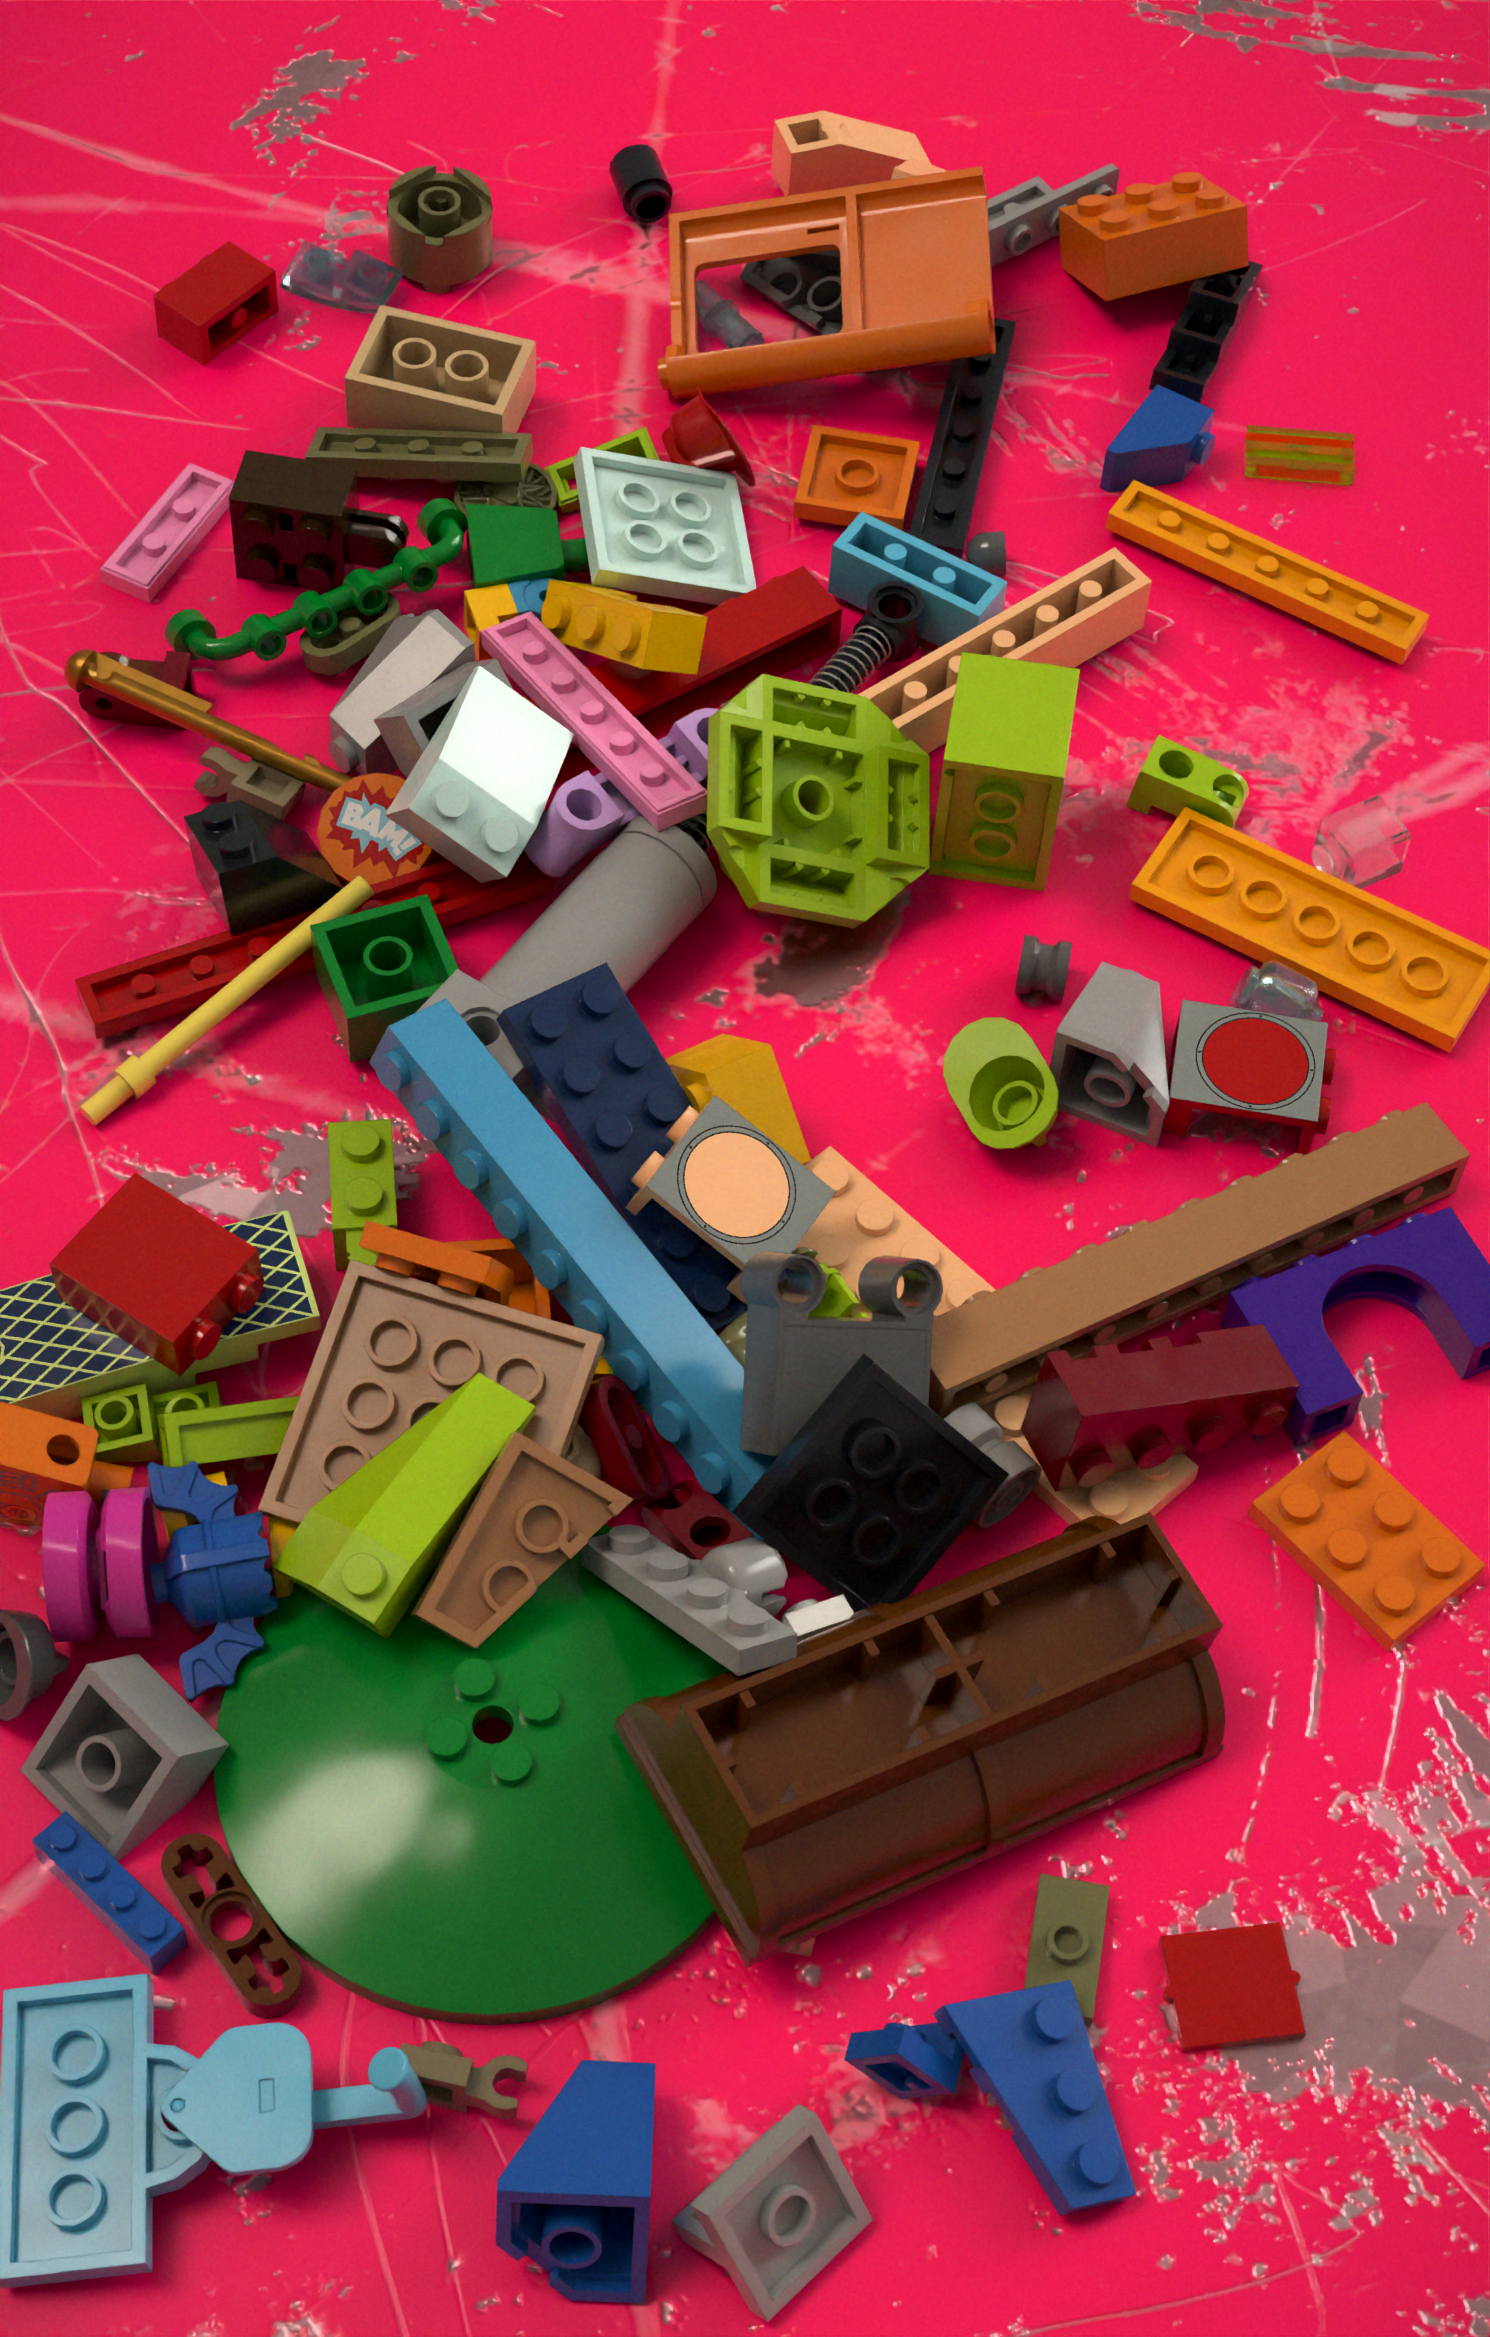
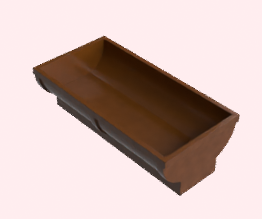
[613,1512,1225,1968]

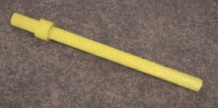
[79,876,374,1126]

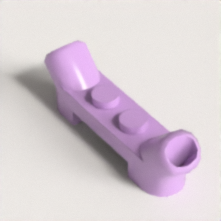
[523,708,718,878]

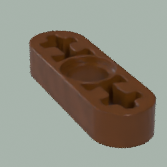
[161,1833,303,2019]

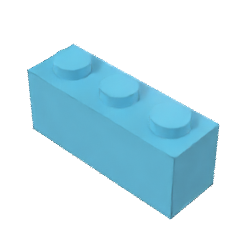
[828,511,1008,647]

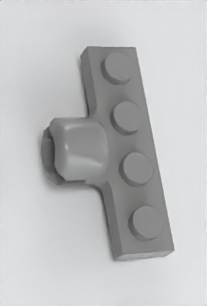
[581,1525,797,1676]

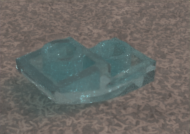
[280,240,404,313]

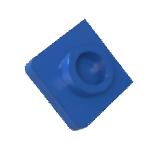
[844,2022,965,2099]

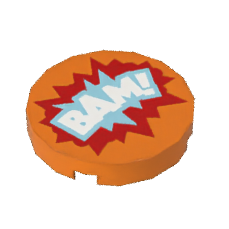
[317,772,435,885]

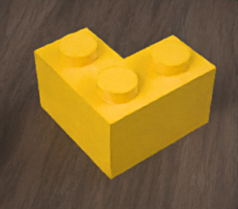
[665,1033,811,1164]

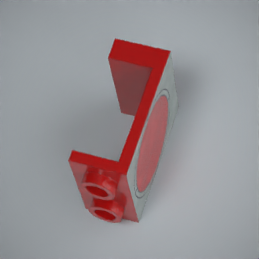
[1163,999,1336,1155]

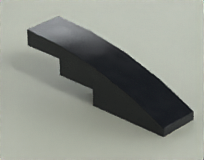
[1149,261,1263,403]

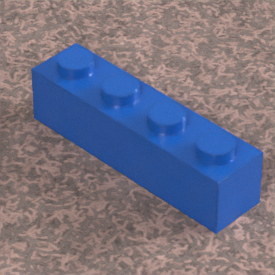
[32,1811,188,1976]

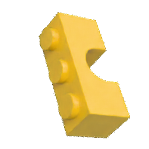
[541,579,708,675]

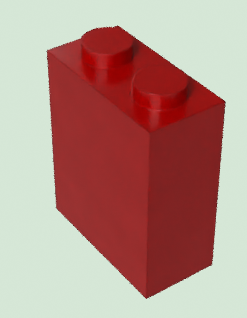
[49,1173,264,1376]

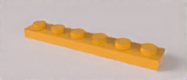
[1106,480,1430,665]

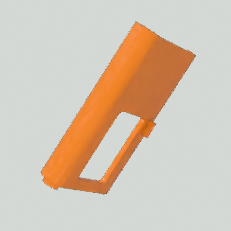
[658,166,996,399]

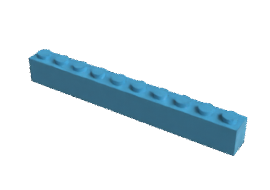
[369,998,782,1554]

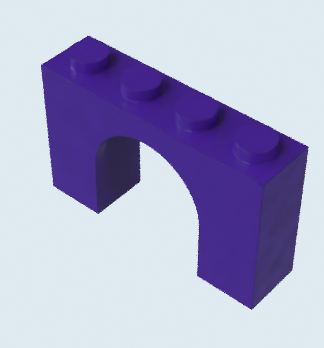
[1221,1207,1490,1447]

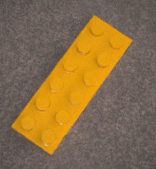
[1129,807,1490,1053]

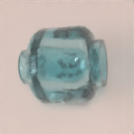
[1229,961,1324,1022]

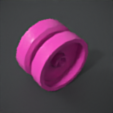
[42,1487,160,1642]

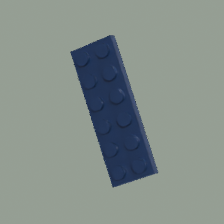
[496,962,787,1333]

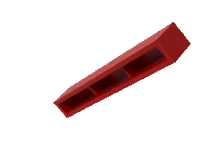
[526,566,842,787]

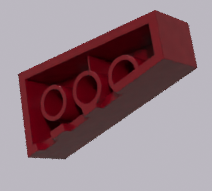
[1020,1324,1300,1492]

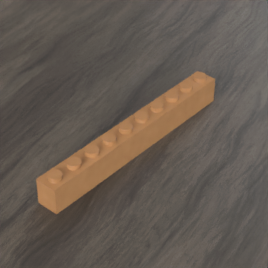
[928,1102,1470,1419]

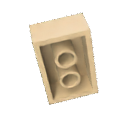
[344,305,536,433]

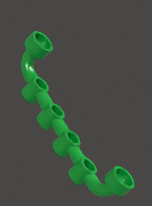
[165,498,467,661]

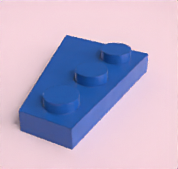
[932,1980,1136,2216]

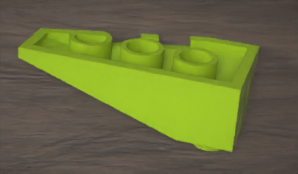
[272,1372,537,1639]

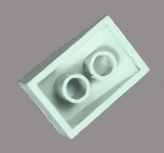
[385,666,574,883]

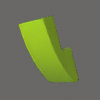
[81,1381,223,1462]

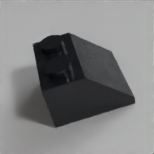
[184,800,343,935]

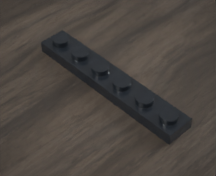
[910,318,1016,559]

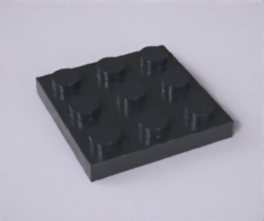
[732,1353,1009,1612]

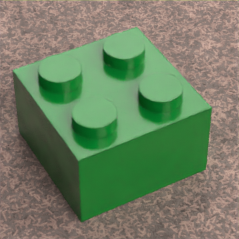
[310,894,459,1063]

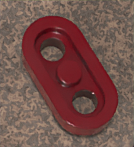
[578,1375,670,1508]

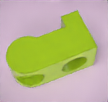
[1126,735,1249,829]

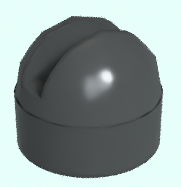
[966,531,1006,576]

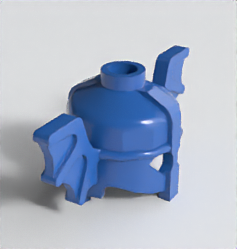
[147,1461,279,1702]

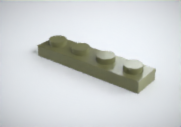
[305,427,534,485]

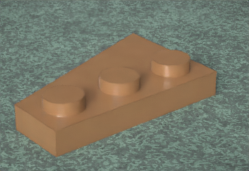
[411,1431,634,1649]

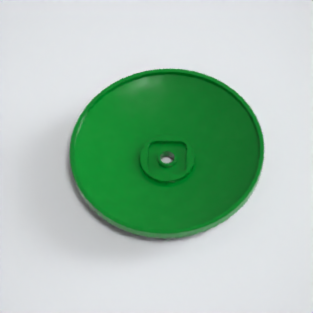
[214,1524,729,2025]

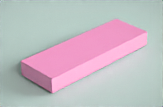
[100,463,235,603]

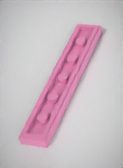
[481,611,707,832]

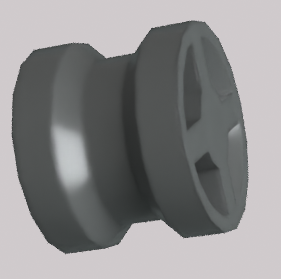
[1015,934,1072,1001]

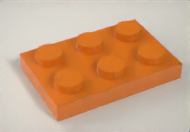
[1248,1430,1486,1653]

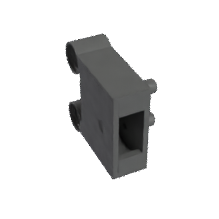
[740,1251,943,1456]

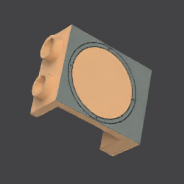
[625,1095,836,1304]

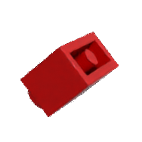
[153,241,279,366]

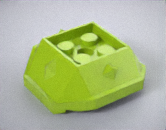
[707,674,930,928]

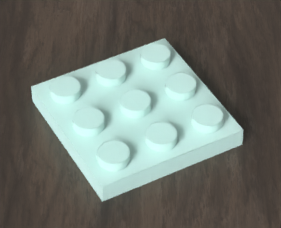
[573,447,757,605]

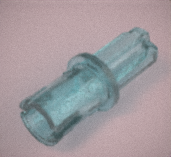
[697,280,765,349]

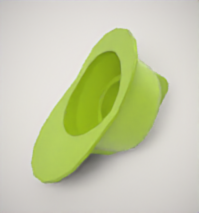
[943,1017,1060,1150]

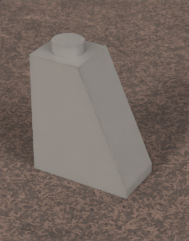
[328,609,475,777]
[1049,961,1169,1148]

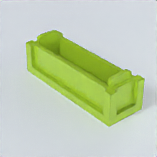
[157,1396,300,1468]

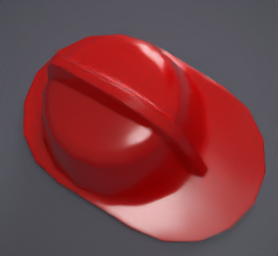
[661,385,756,487]

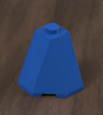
[496,2060,656,2304]

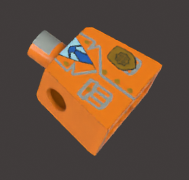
[0,1402,134,1527]

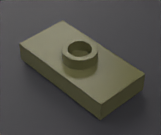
[1023,1873,1110,2027]

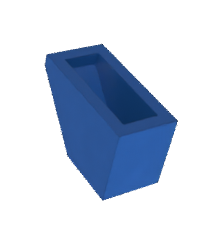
[1100,384,1216,492]

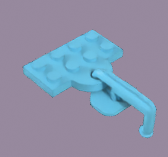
[0,1973,427,2289]

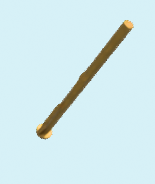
[64,649,352,794]

